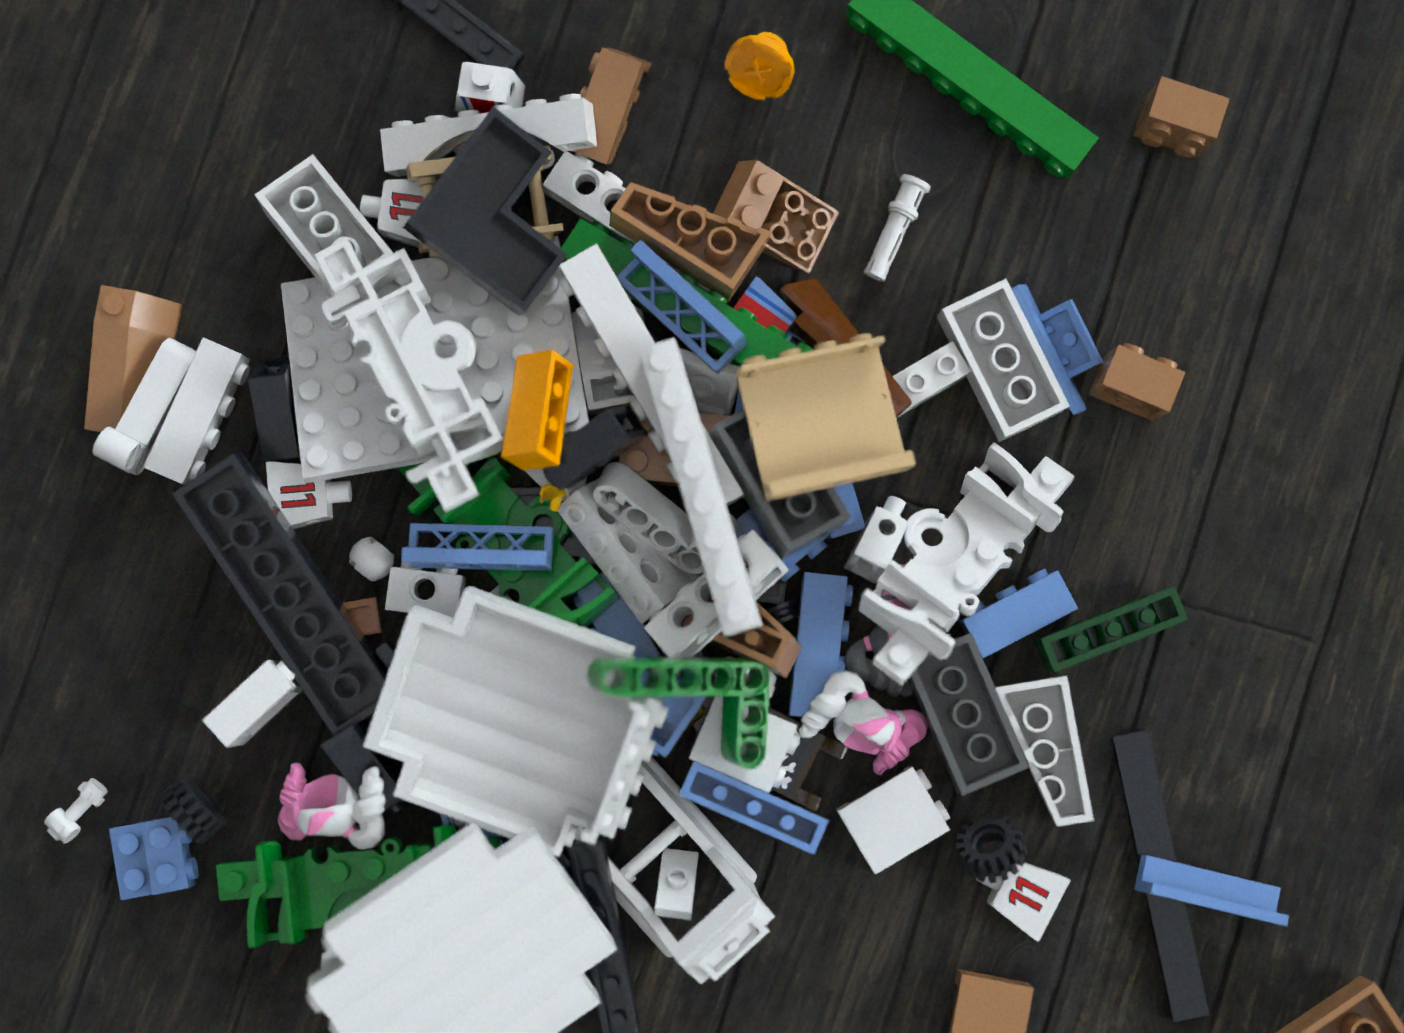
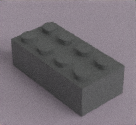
[709,409,851,560]
[908,633,1029,796]

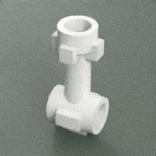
[44,778,108,843]

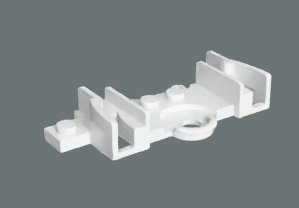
[314,238,504,512]
[859,443,1074,686]

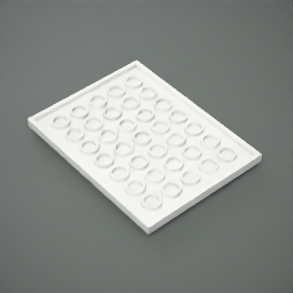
[281,236,589,483]

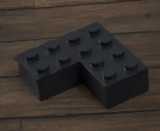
[403,106,568,316]

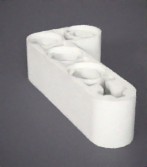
[93,338,196,475]
[593,462,737,575]

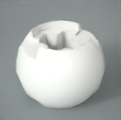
[349,537,394,581]

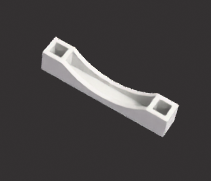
[380,94,597,177]

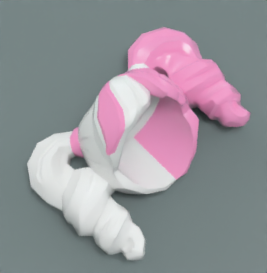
[799,670,928,776]
[278,763,385,850]

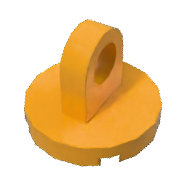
[724,32,795,100]

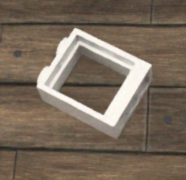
[202,660,303,747]

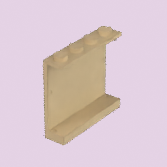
[736,333,916,502]

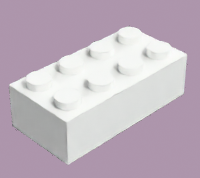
[255,154,396,297]
[937,279,1070,442]

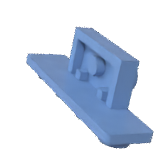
[1012,284,1103,415]

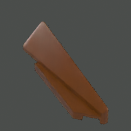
[780,279,912,418]

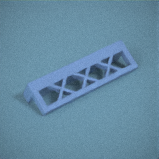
[617,240,748,375]
[401,523,554,571]
[1134,854,1289,926]

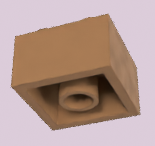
[1133,76,1230,158]
[1088,343,1186,422]

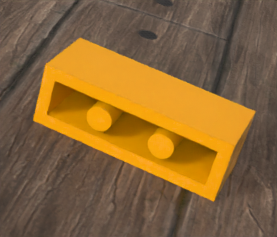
[501,350,574,470]

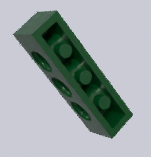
[1034,586,1188,673]

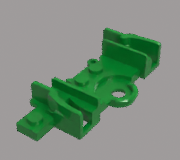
[397,455,620,629]
[216,824,501,948]

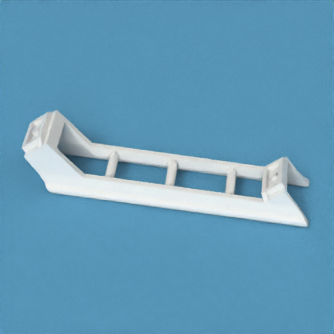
[490,585,775,984]

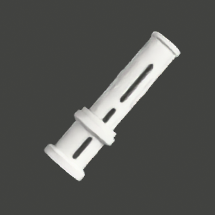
[864,174,931,282]

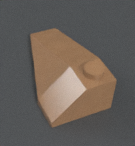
[84,285,182,432]

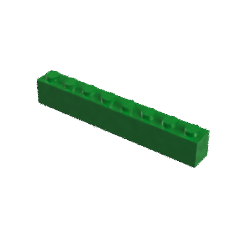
[845,0,1099,180]
[560,218,814,367]

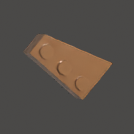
[571,47,652,164]
[682,593,802,678]

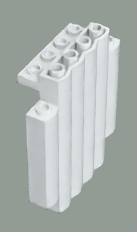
[363,586,668,857]
[306,822,617,1033]

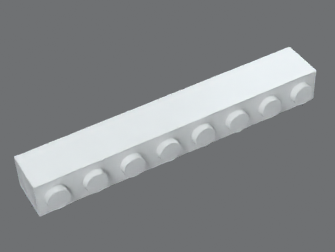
[558,244,744,506]
[639,338,763,637]

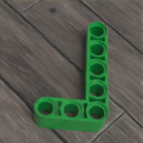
[587,658,770,770]

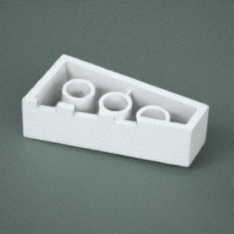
[995,676,1094,826]

